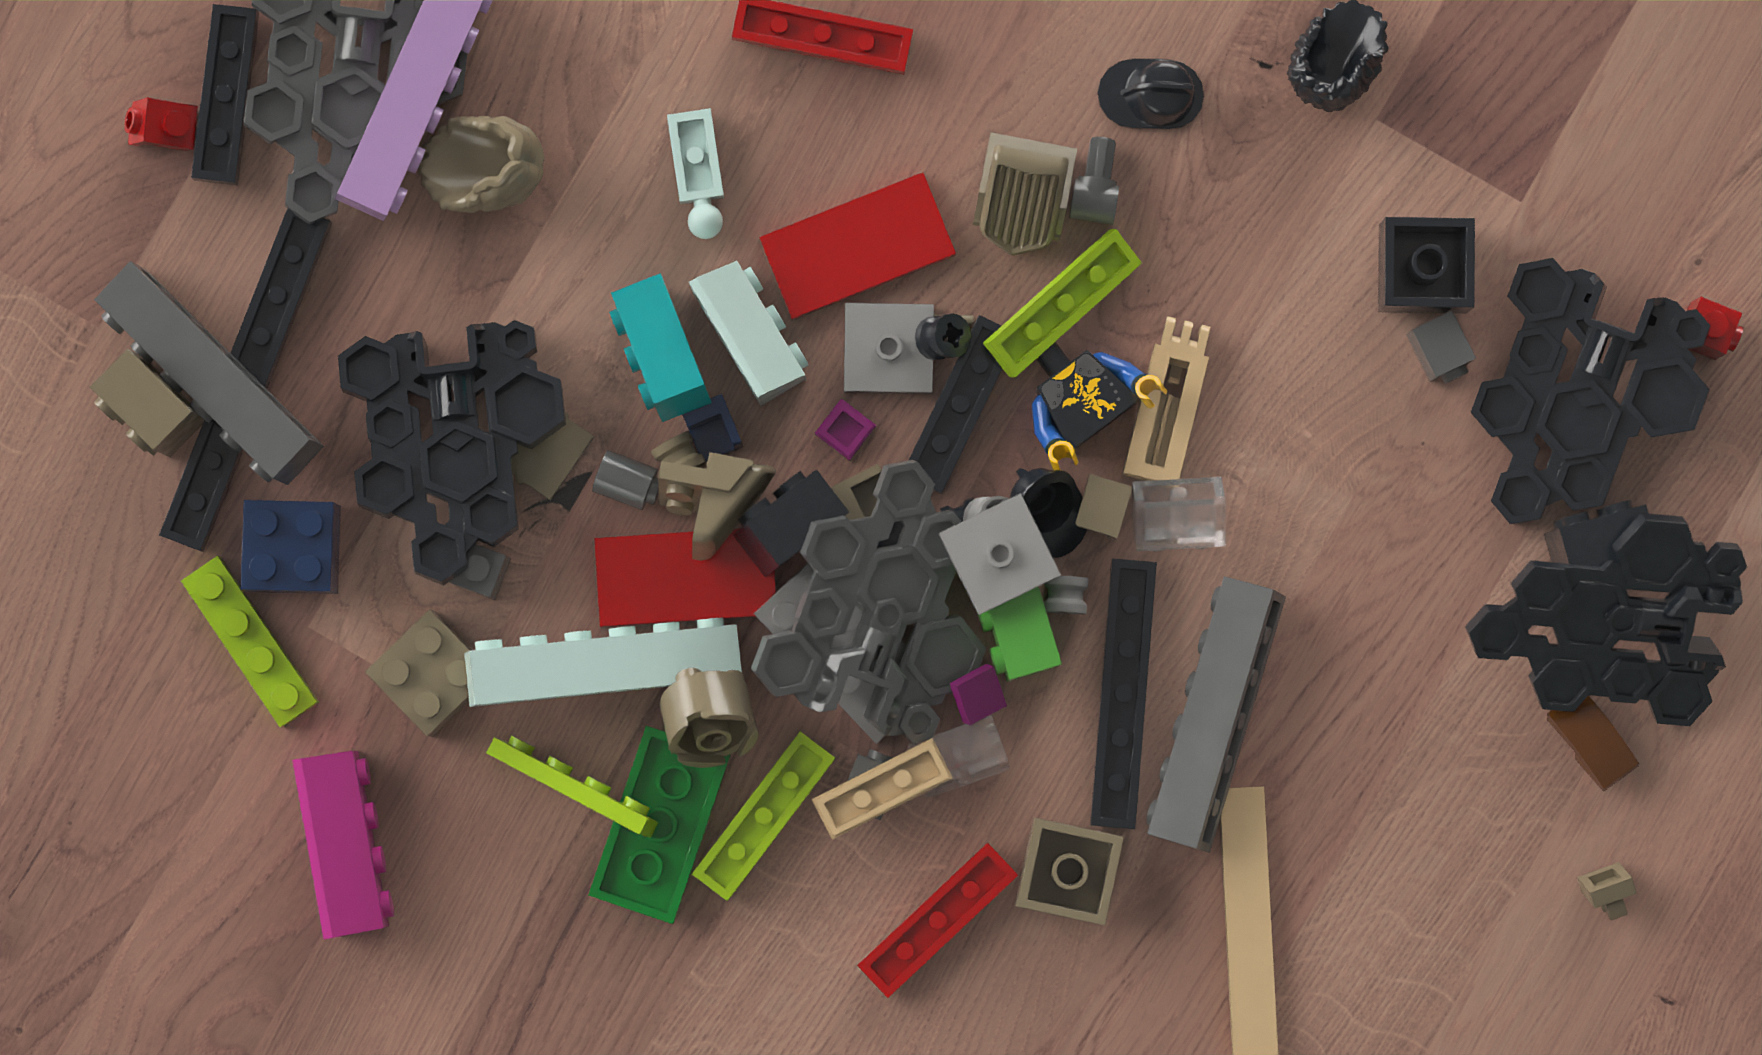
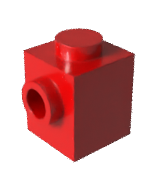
[1687,296,1744,360]

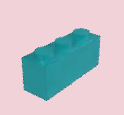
[609,273,712,422]

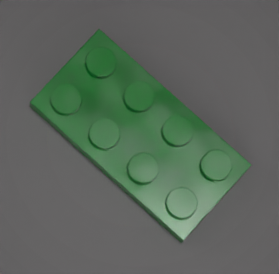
[588,726,731,924]

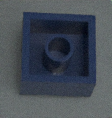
[241,500,341,594]

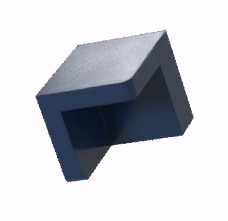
[682,394,744,462]

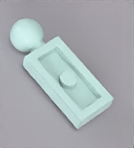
[667,108,724,239]

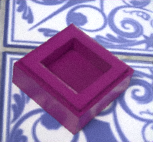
[814,398,876,462]
[949,664,1007,725]

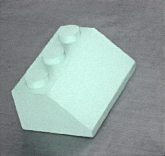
[689,261,809,406]

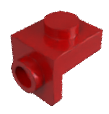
[124,97,198,151]

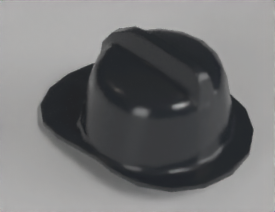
[1097,58,1204,129]
[1009,468,1087,558]

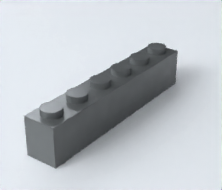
[94,261,324,485]
[1147,576,1286,853]

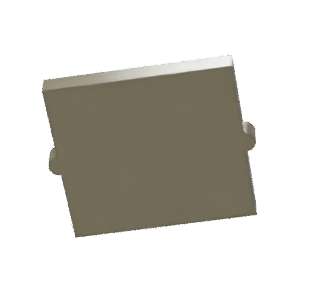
[511,412,594,500]

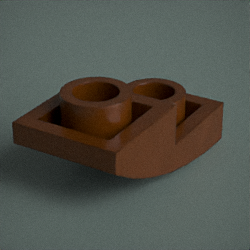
[1547,695,1639,792]

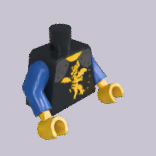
[1032,342,1167,471]

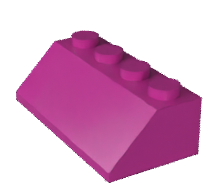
[292,750,394,940]

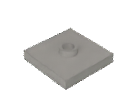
[844,303,934,394]
[939,493,1061,615]

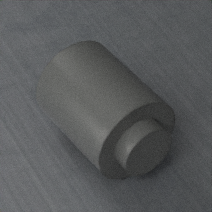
[592,450,659,510]

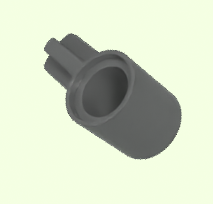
[1069,136,1119,225]

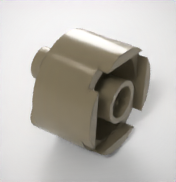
[660,668,758,768]

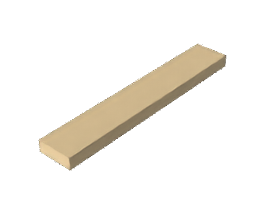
[1220,786,1278,1055]

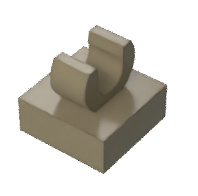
[1577,862,1637,921]

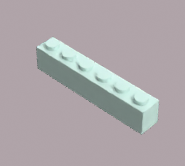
[464,618,742,707]

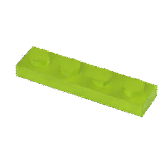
[983,229,1142,377]
[181,556,319,728]
[692,731,836,901]
[486,736,659,838]

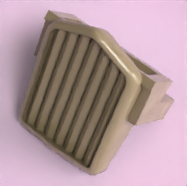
[973,132,1077,256]
[658,452,776,561]

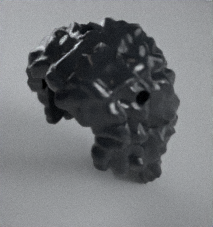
[1287,0,1389,112]

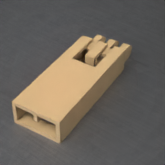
[1122,316,1211,488]

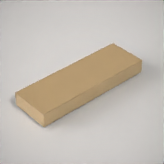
[812,738,953,840]

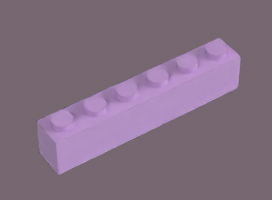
[335,0,493,221]

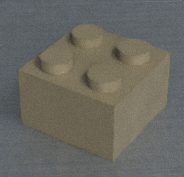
[90,349,204,457]
[365,609,472,737]
[1015,817,1124,925]

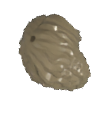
[418,116,545,213]

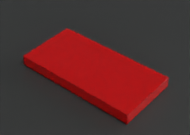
[759,172,956,320]
[594,528,776,627]

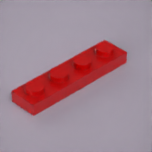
[732,0,913,75]
[857,842,1018,998]

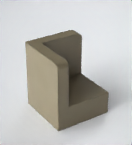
[831,464,881,520]
[1075,474,1133,540]

